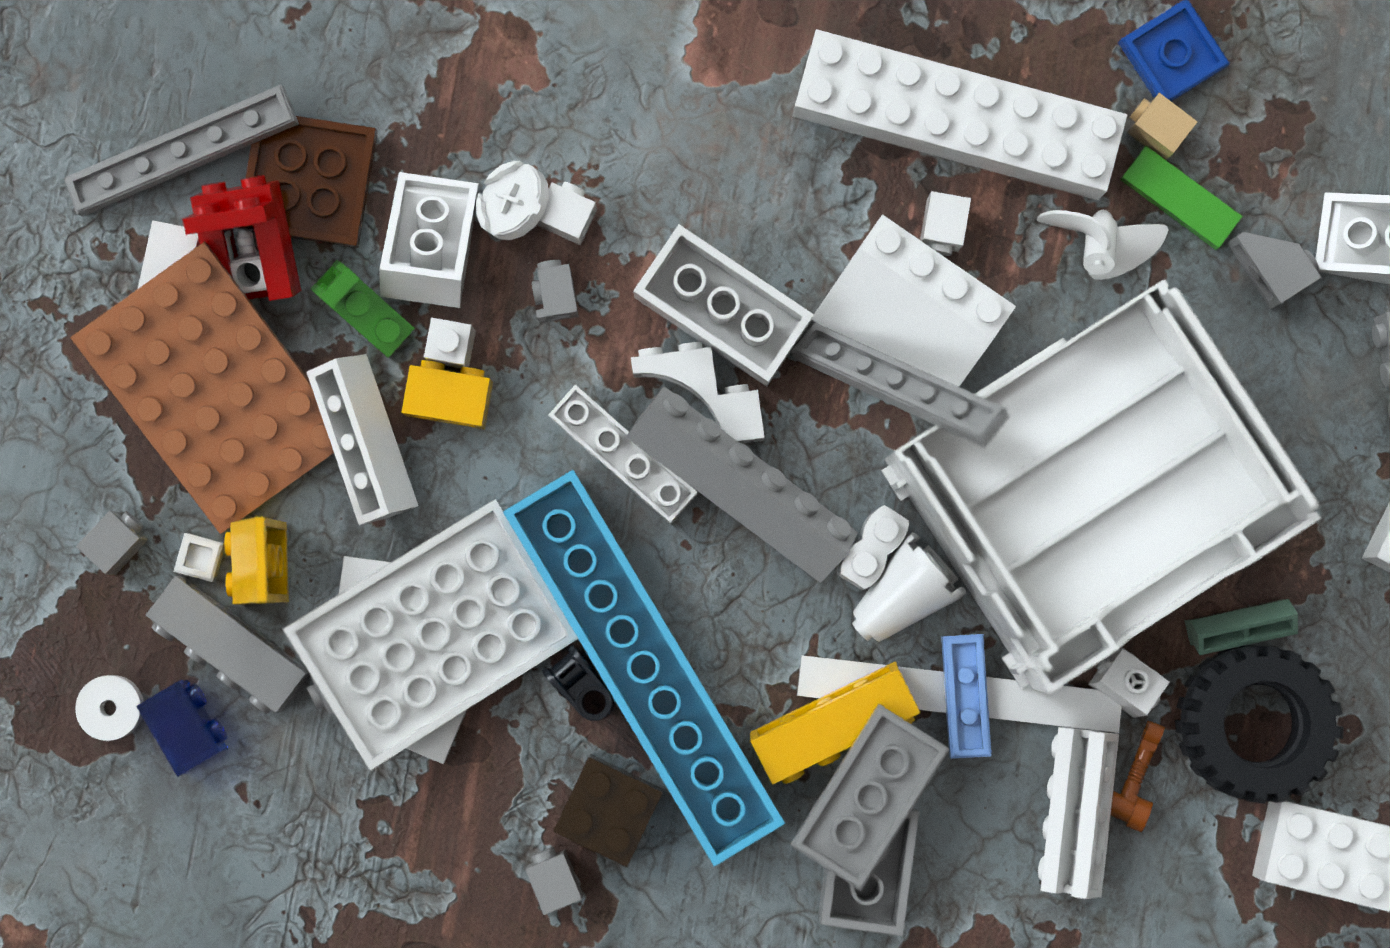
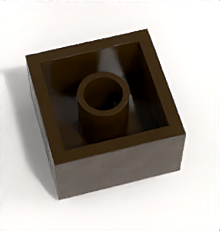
[553,754,663,867]

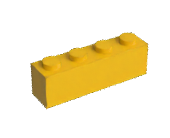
[750,661,920,785]

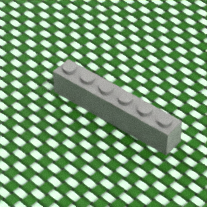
[626,386,858,583]

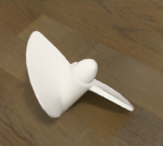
[1037,210,1168,280]

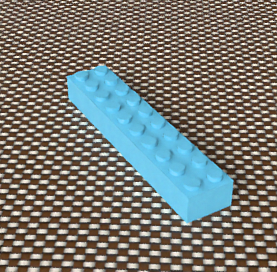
[503,470,785,867]

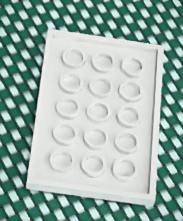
[283,499,578,770]

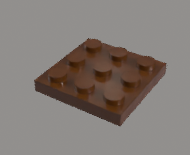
[237,116,378,248]

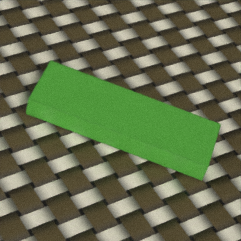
[1120,146,1242,250]

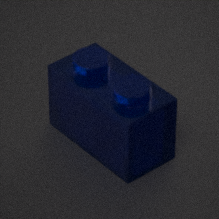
[136,680,228,777]

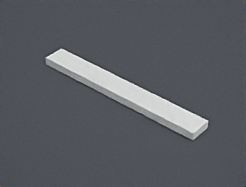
[797,655,1122,733]

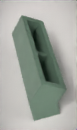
[1184,599,1298,655]

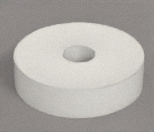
[75,675,144,741]

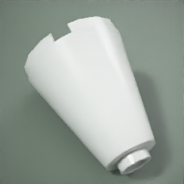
[852,532,966,642]

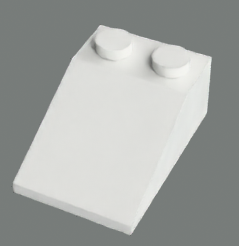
[379,172,478,308]
[1316,193,1390,284]

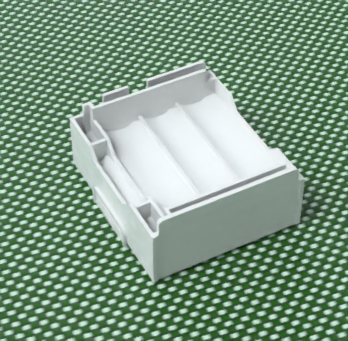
[881,279,1321,693]

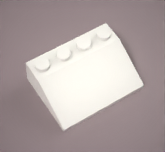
[811,214,1016,387]

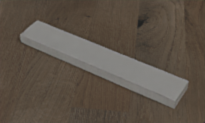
[64,84,299,217]
[791,323,1009,448]

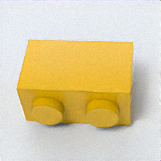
[401,360,493,429]

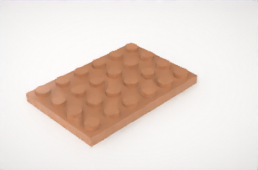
[70,241,334,534]

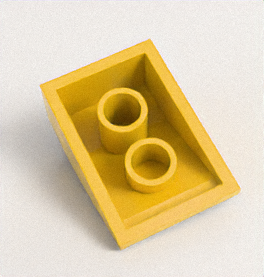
[224,517,289,605]

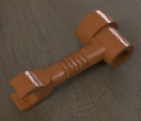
[1110,721,1165,832]

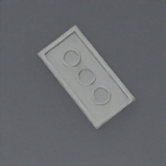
[790,704,950,890]

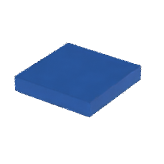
[1118,0,1230,102]

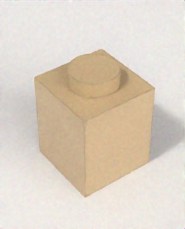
[1127,93,1198,160]

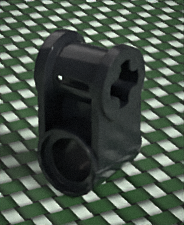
[542,645,615,721]

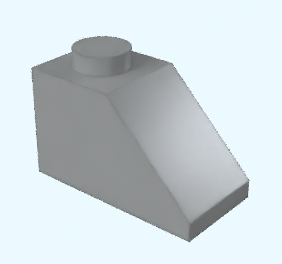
[1227,232,1322,309]

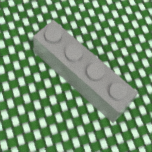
[145,576,310,714]

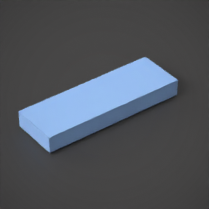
[941,634,992,759]

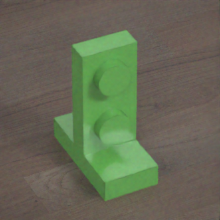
[310,260,415,358]

